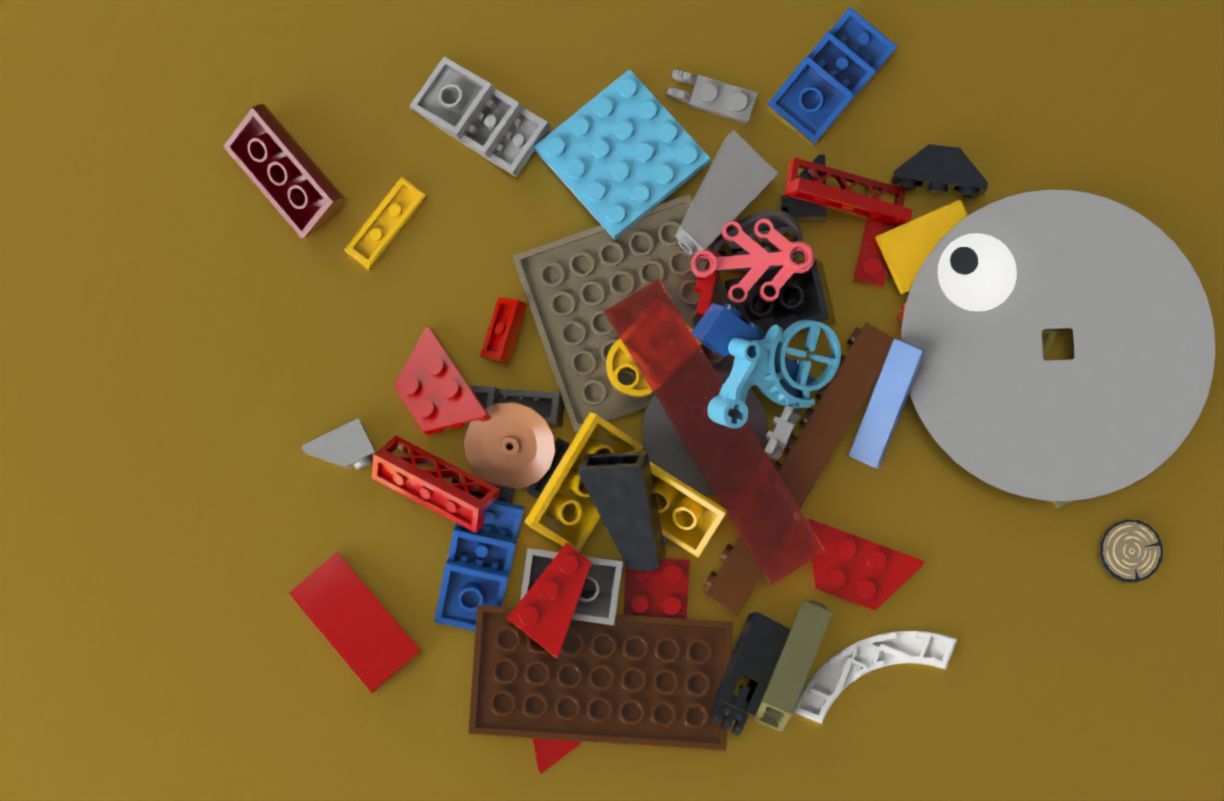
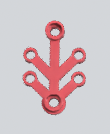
[691,219,815,305]

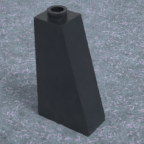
[578,451,666,572]

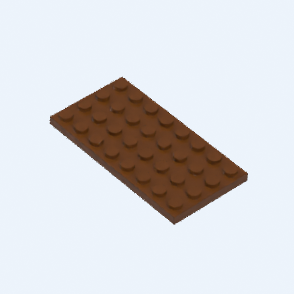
[468,605,733,751]

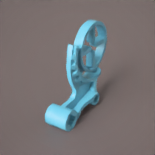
[707,320,841,428]

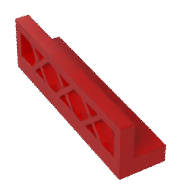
[784,157,913,226]
[372,435,500,533]

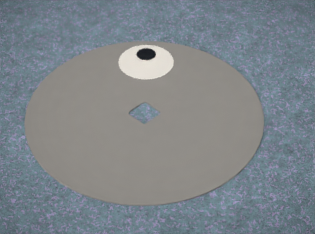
[901,190,1215,501]

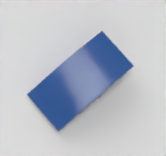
[768,7,899,144]
[434,494,525,631]

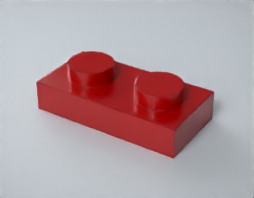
[853,219,898,288]
[480,297,527,363]

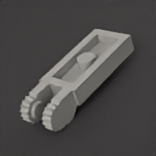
[666,69,757,125]

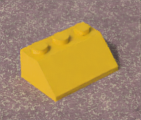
[649,461,727,557]

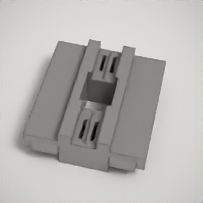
[764,405,800,461]

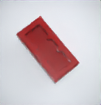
[695,251,721,318]

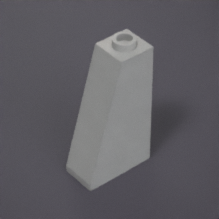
[675,130,779,255]

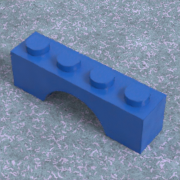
[691,303,815,411]

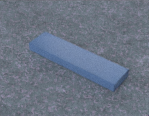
[848,339,926,468]

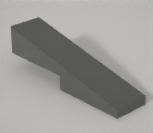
[470,385,565,428]

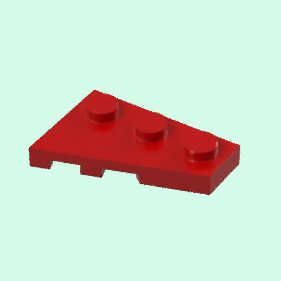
[507,542,592,659]

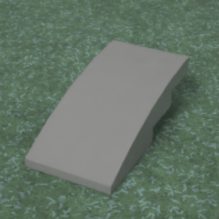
[409,57,551,177]

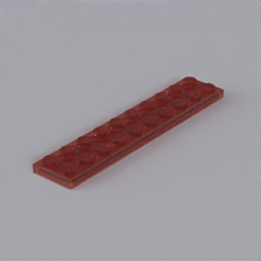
[604,279,826,585]

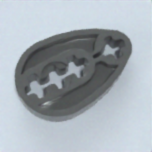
[713,210,803,272]

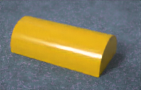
[524,412,643,552]

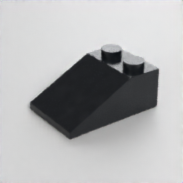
[724,258,836,338]

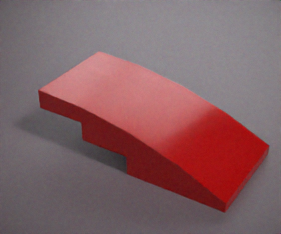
[289,552,422,693]

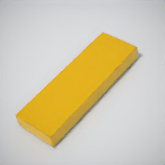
[344,177,427,270]

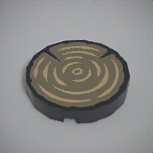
[1098,520,1163,583]

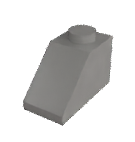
[301,418,376,470]

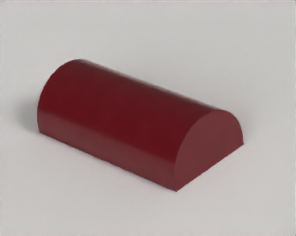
[223,104,346,239]

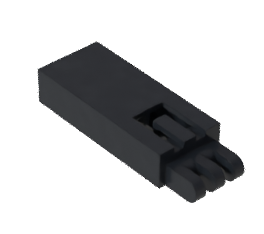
[709,612,791,736]

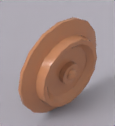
[464,402,555,489]

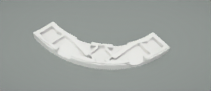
[793,631,957,723]

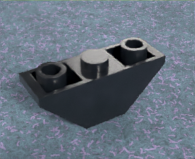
[891,144,988,198]

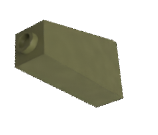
[753,600,833,732]

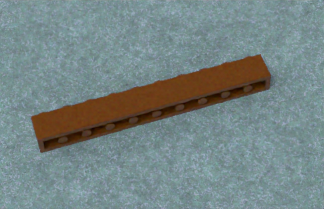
[703,322,895,616]

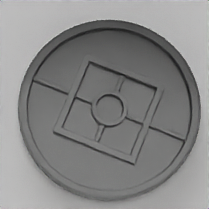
[641,369,768,496]

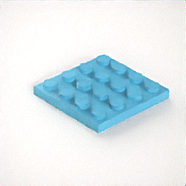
[534,69,711,240]

